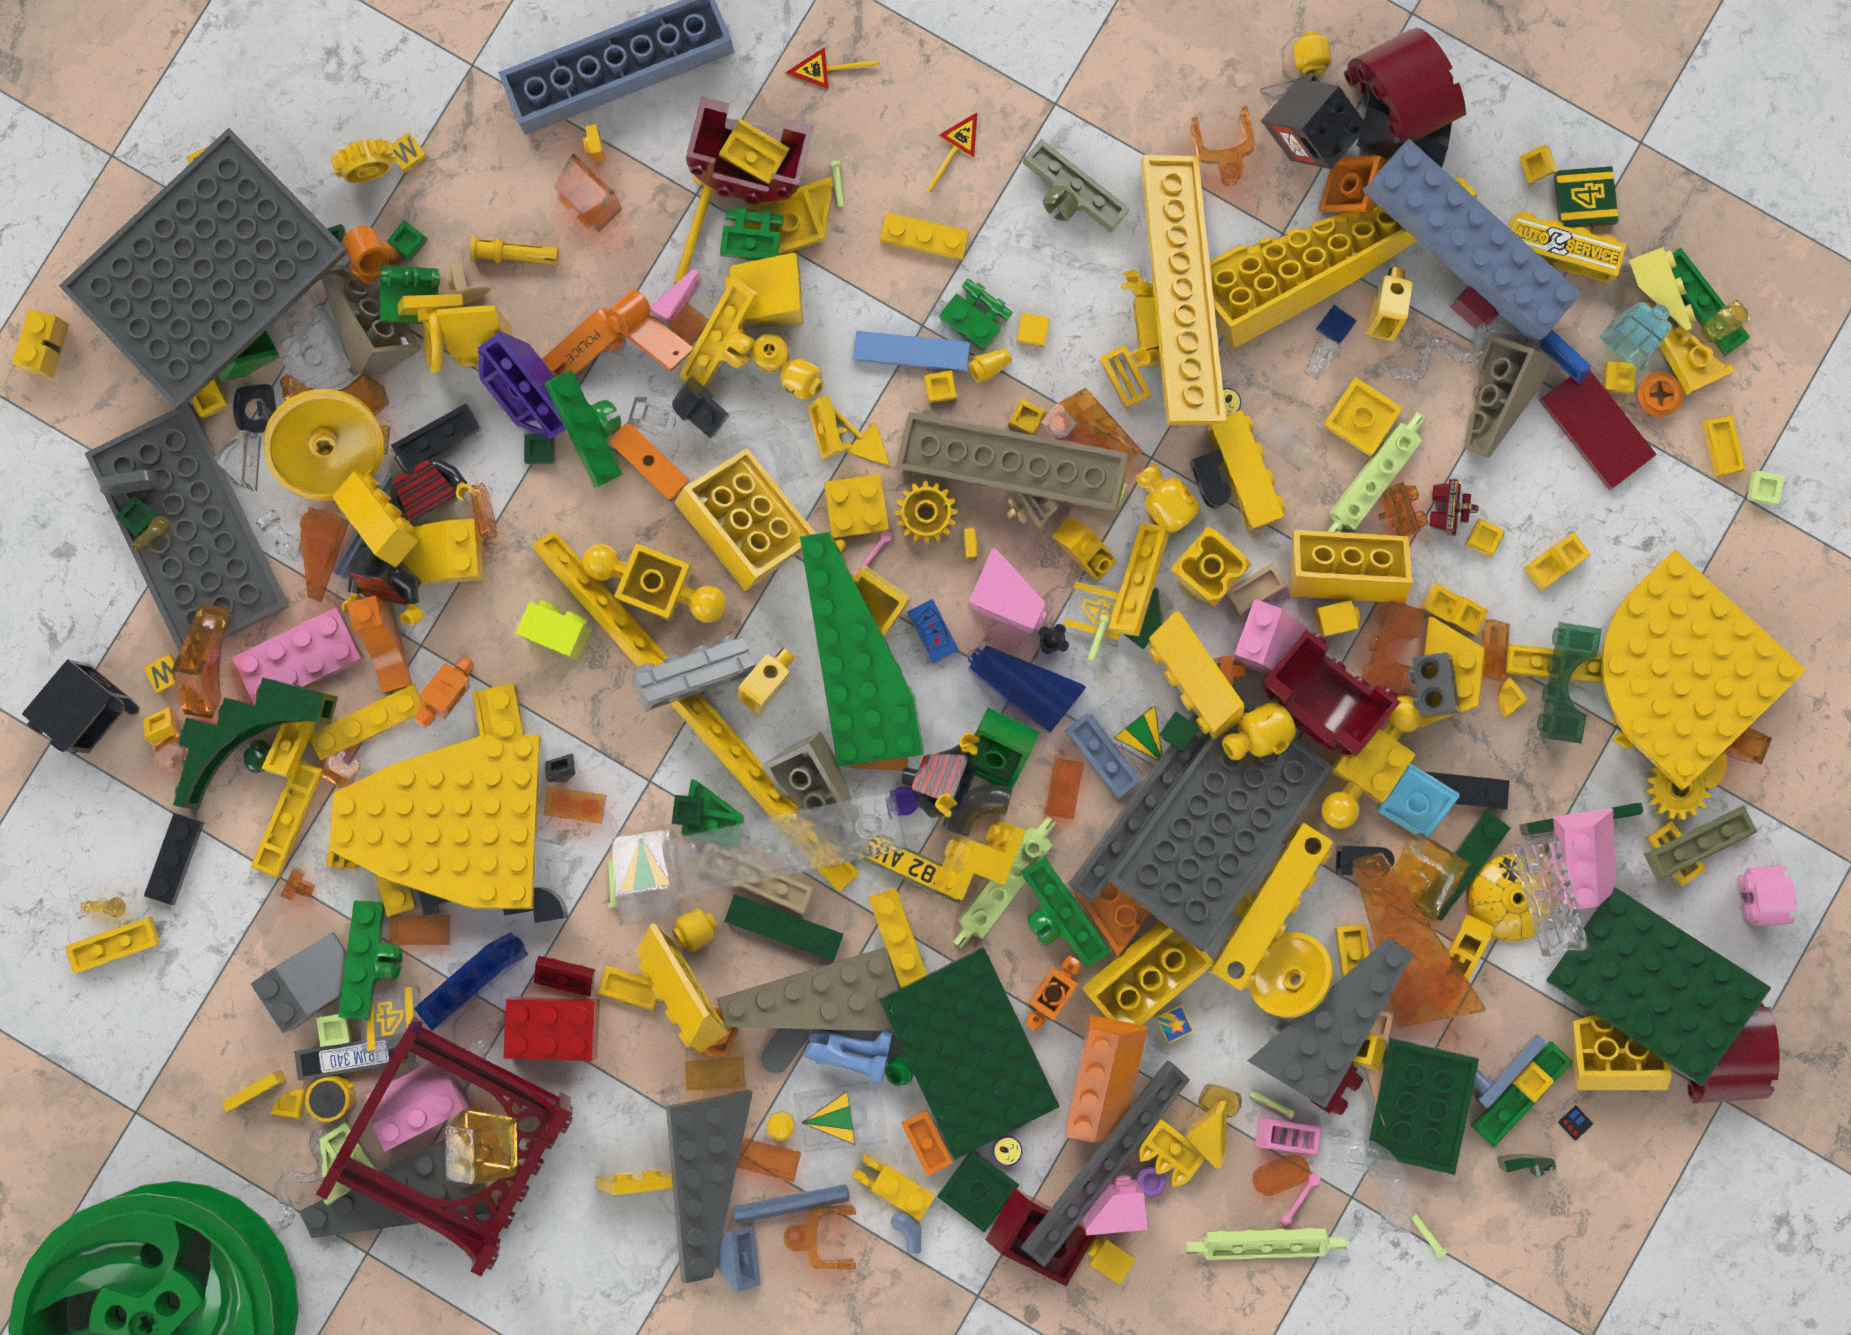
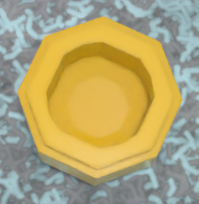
[766,1111,796,1142]

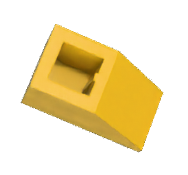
[1051,515,1117,582]

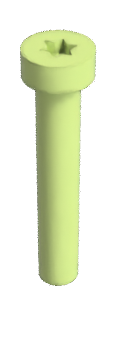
[829,161,844,208]
[1087,615,1111,662]
[608,860,620,908]
[1249,1090,1296,1120]
[1410,1214,1448,1259]

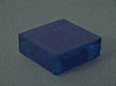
[1316,304,1357,345]

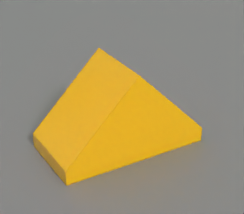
[1186,1101,1227,1169]

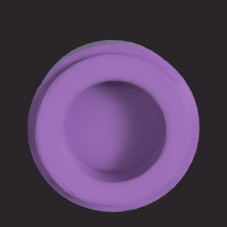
[1136,1165,1166,1197]

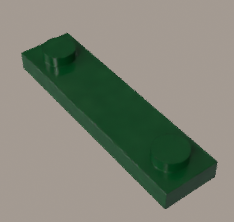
[1416,810,1511,921]

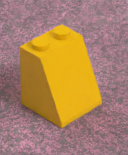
[725,253,804,328]

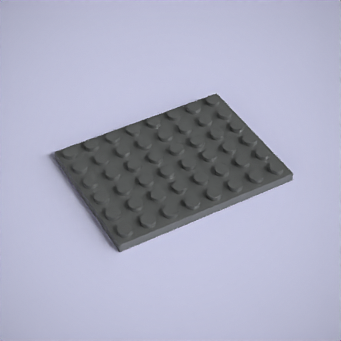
[59,128,349,411]

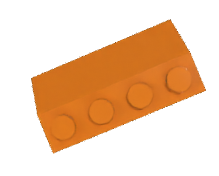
[1065,1015,1148,1143]

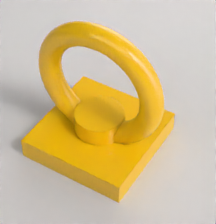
[397,294,463,374]

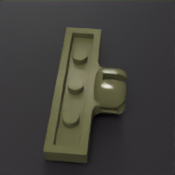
[1023,139,1130,233]

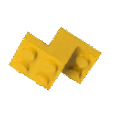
[934,820,1026,901]

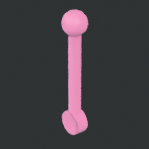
[852,531,891,577]
[1281,1173,1320,1227]

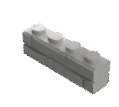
[632,636,755,712]

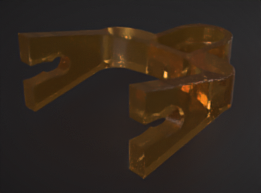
[1190,106,1255,186]
[783,1205,856,1269]

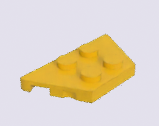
[732,176,833,256]
[1418,617,1486,728]

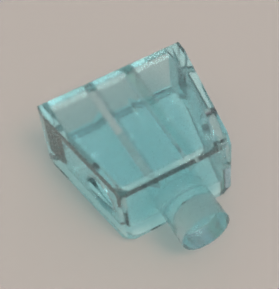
[1599,302,1673,371]

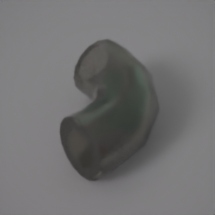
[941,784,1012,836]

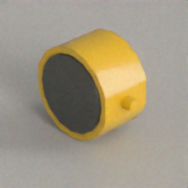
[305,1075,356,1122]

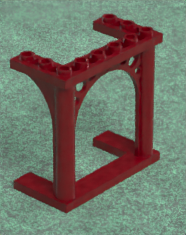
[315,1017,573,1277]

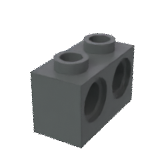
[1409,652,1461,718]

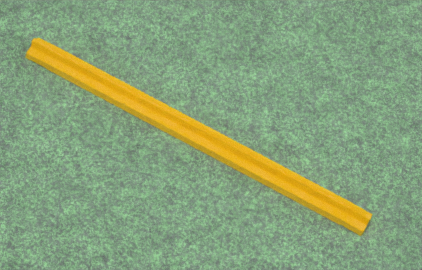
[532,531,860,892]

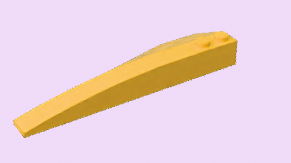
[1210,176,1477,349]

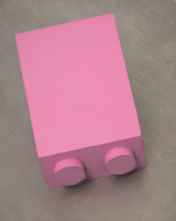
[968,548,1047,635]
[1233,599,1307,676]

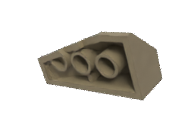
[321,265,421,376]
[1464,334,1553,458]
[762,731,868,854]

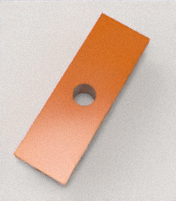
[608,421,690,502]

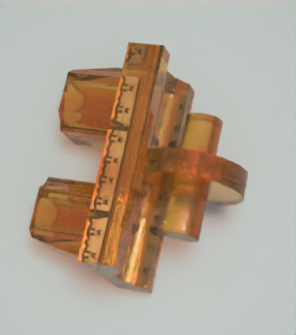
[1378,482,1428,536]

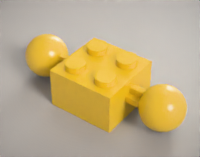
[582,543,727,623]
[1322,696,1423,829]

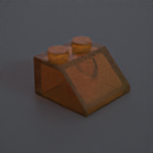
[554,153,622,233]

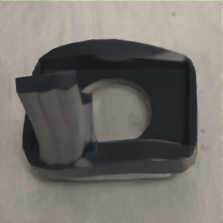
[233,384,276,434]

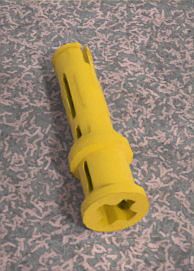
[470,236,559,265]

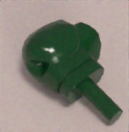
[243,740,271,773]

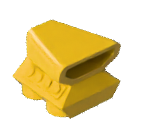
[1170,527,1252,608]

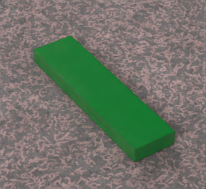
[1671,247,1750,356]
[1470,1041,1573,1147]

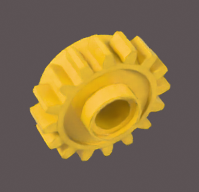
[330,138,396,183]
[895,481,958,545]
[1644,767,1712,820]

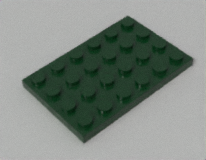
[1546,886,1771,1086]
[878,947,1060,1160]

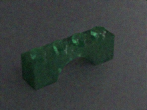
[1537,622,1602,744]

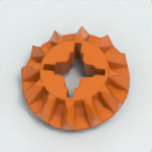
[1636,372,1684,418]

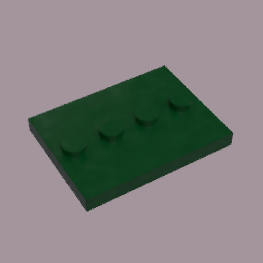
[1366,1037,1479,1175]

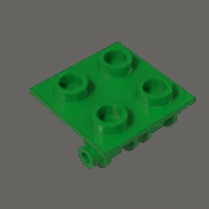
[380,265,440,324]

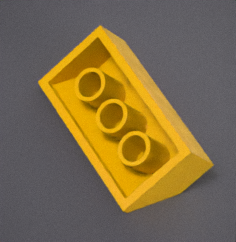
[1289,530,1413,603]
[1148,611,1244,740]
[1082,921,1214,1025]
[636,923,729,1053]

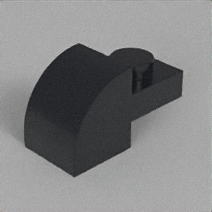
[672,377,730,438]
[503,887,568,923]

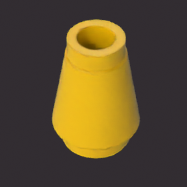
[968,347,1012,383]

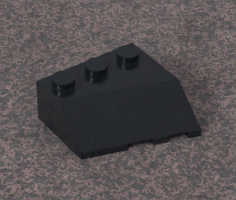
[1357,85,1452,168]

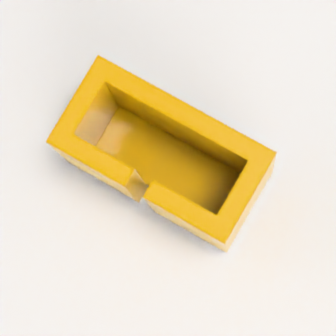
[12,309,69,378]

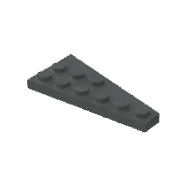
[1247,938,1415,1108]
[666,1090,753,1284]
[299,1131,497,1238]

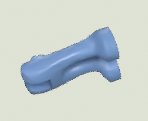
[805,1029,893,1084]

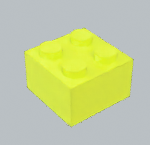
[516,600,592,661]

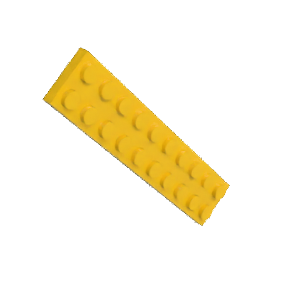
[1141,155,1226,425]

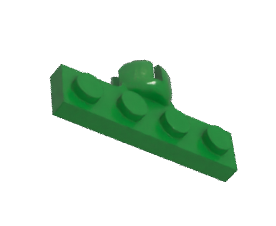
[544,370,623,488]
[1020,855,1111,968]
[338,900,403,1020]

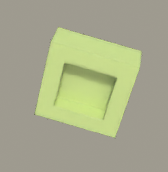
[1747,470,1784,506]
[316,1014,352,1047]

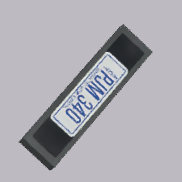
[294,1033,417,1081]

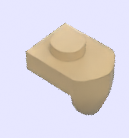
[446,261,491,304]

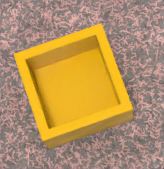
[853,565,912,638]

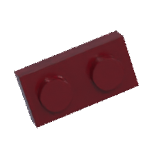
[534,955,595,997]

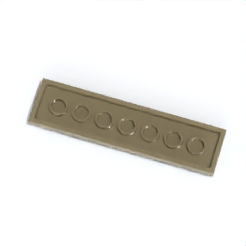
[896,412,1131,512]

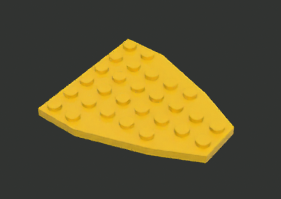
[329,735,541,909]

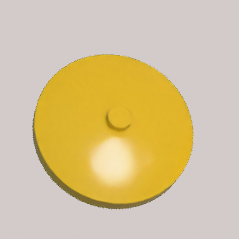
[263,389,384,501]

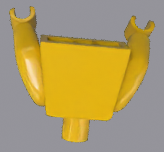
[1121,270,1161,369]

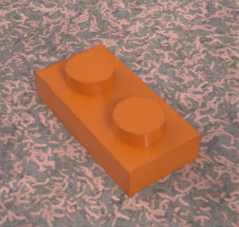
[901,1109,954,1177]

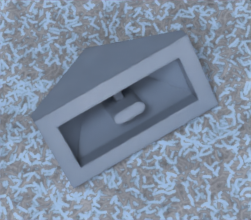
[716,1225,760,1292]

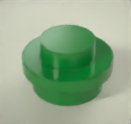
[885,1057,913,1086]

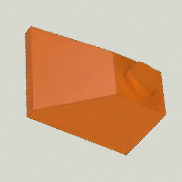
[1319,156,1387,212]

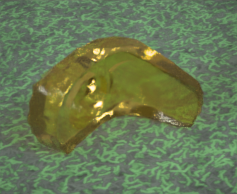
[1700,300,1750,343]
[1198,1084,1242,1118]

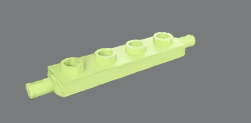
[1327,412,1426,532]
[953,816,1057,949]
[1186,1228,1347,1260]

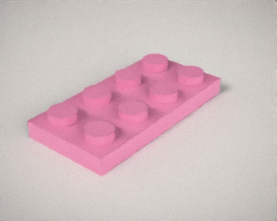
[232,607,363,704]

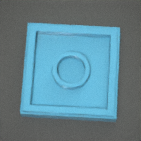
[1377,763,1459,842]

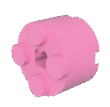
[1738,865,1796,927]

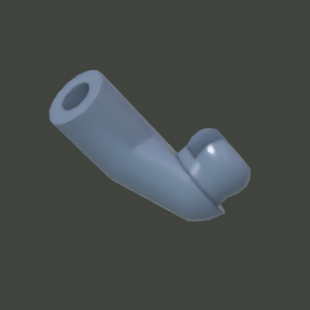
[891,1212,921,1253]

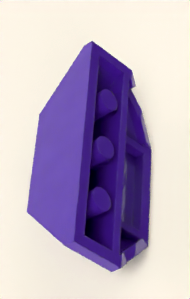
[478,331,566,439]

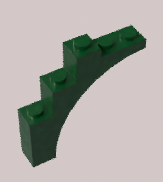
[173,677,338,809]

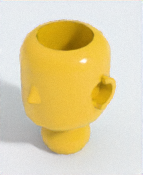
[1135,463,1200,534]
[1222,702,1296,760]

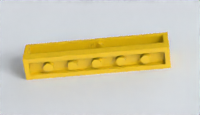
[1207,822,1333,991]

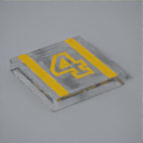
[1063,576,1121,647]
[361,986,422,1054]

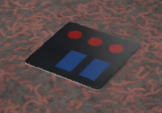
[1558,1105,1593,1141]

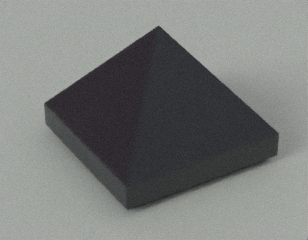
[545,754,576,782]

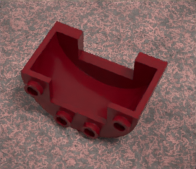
[1344,27,1466,143]
[686,96,814,205]
[1262,630,1401,758]
[1687,1002,1780,1103]

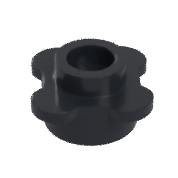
[1038,624,1069,654]

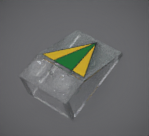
[1090,678,1170,783]
[612,829,682,925]
[793,1081,889,1152]

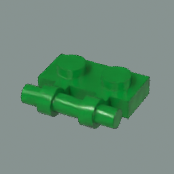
[720,207,784,261]
[939,278,1013,352]

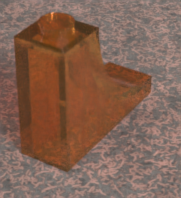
[1041,388,1143,464]
[171,604,231,718]

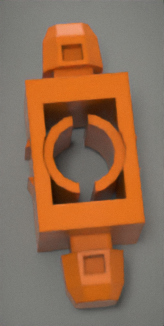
[415,656,474,728]
[1025,955,1081,1031]

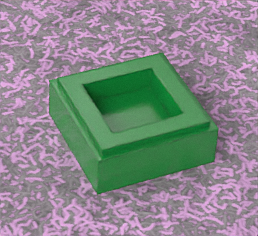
[387,220,428,261]

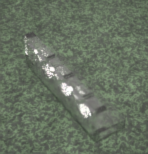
[1512,835,1588,957]

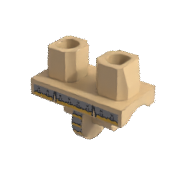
[1006,493,1057,528]

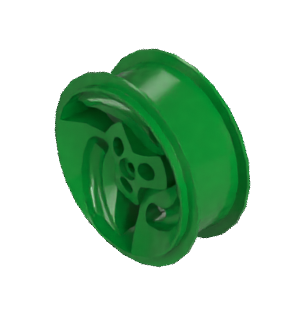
[8,1181,299,1335]

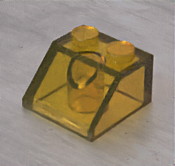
[1384,832,1471,921]
[445,1110,517,1184]

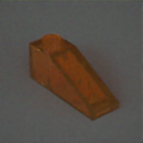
[300,507,350,603]

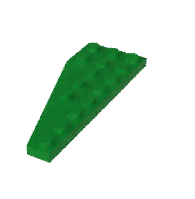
[800,532,924,767]

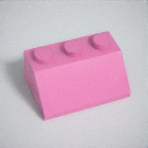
[1553,808,1617,911]
[366,1062,472,1152]
[1081,1175,1148,1235]

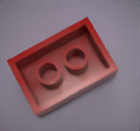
[503,997,600,1061]

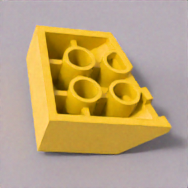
[1573,1015,1672,1090]

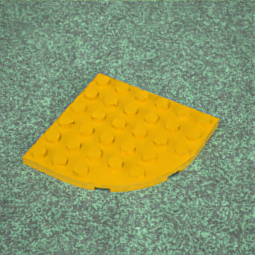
[1601,549,1807,791]

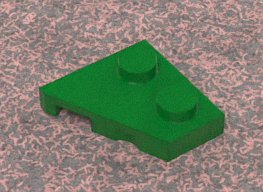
[681,779,744,844]

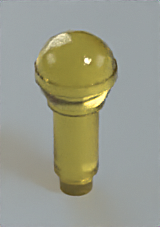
[132,516,171,551]
[81,897,126,917]

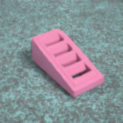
[650,269,702,326]
[1255,1116,1322,1156]

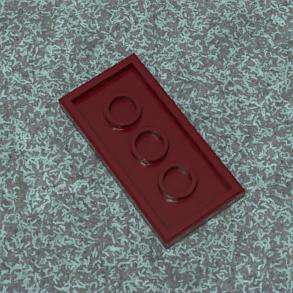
[1539,370,1657,490]

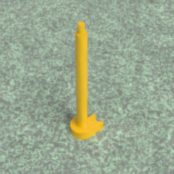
[674,175,713,284]

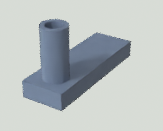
[1473,1035,1547,1108]

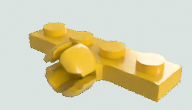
[679,278,759,389]

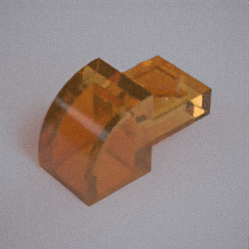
[1722,727,1772,765]

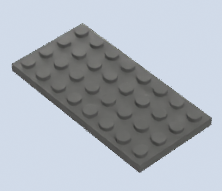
[84,403,289,658]
[1107,697,1334,952]

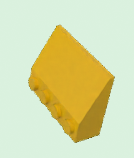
[674,448,816,592]

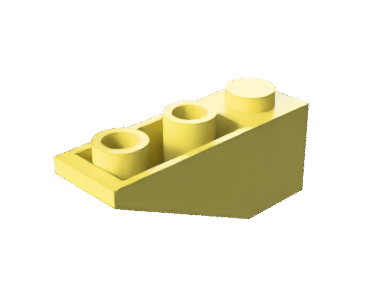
[1629,247,1696,331]

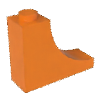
[347,596,412,694]

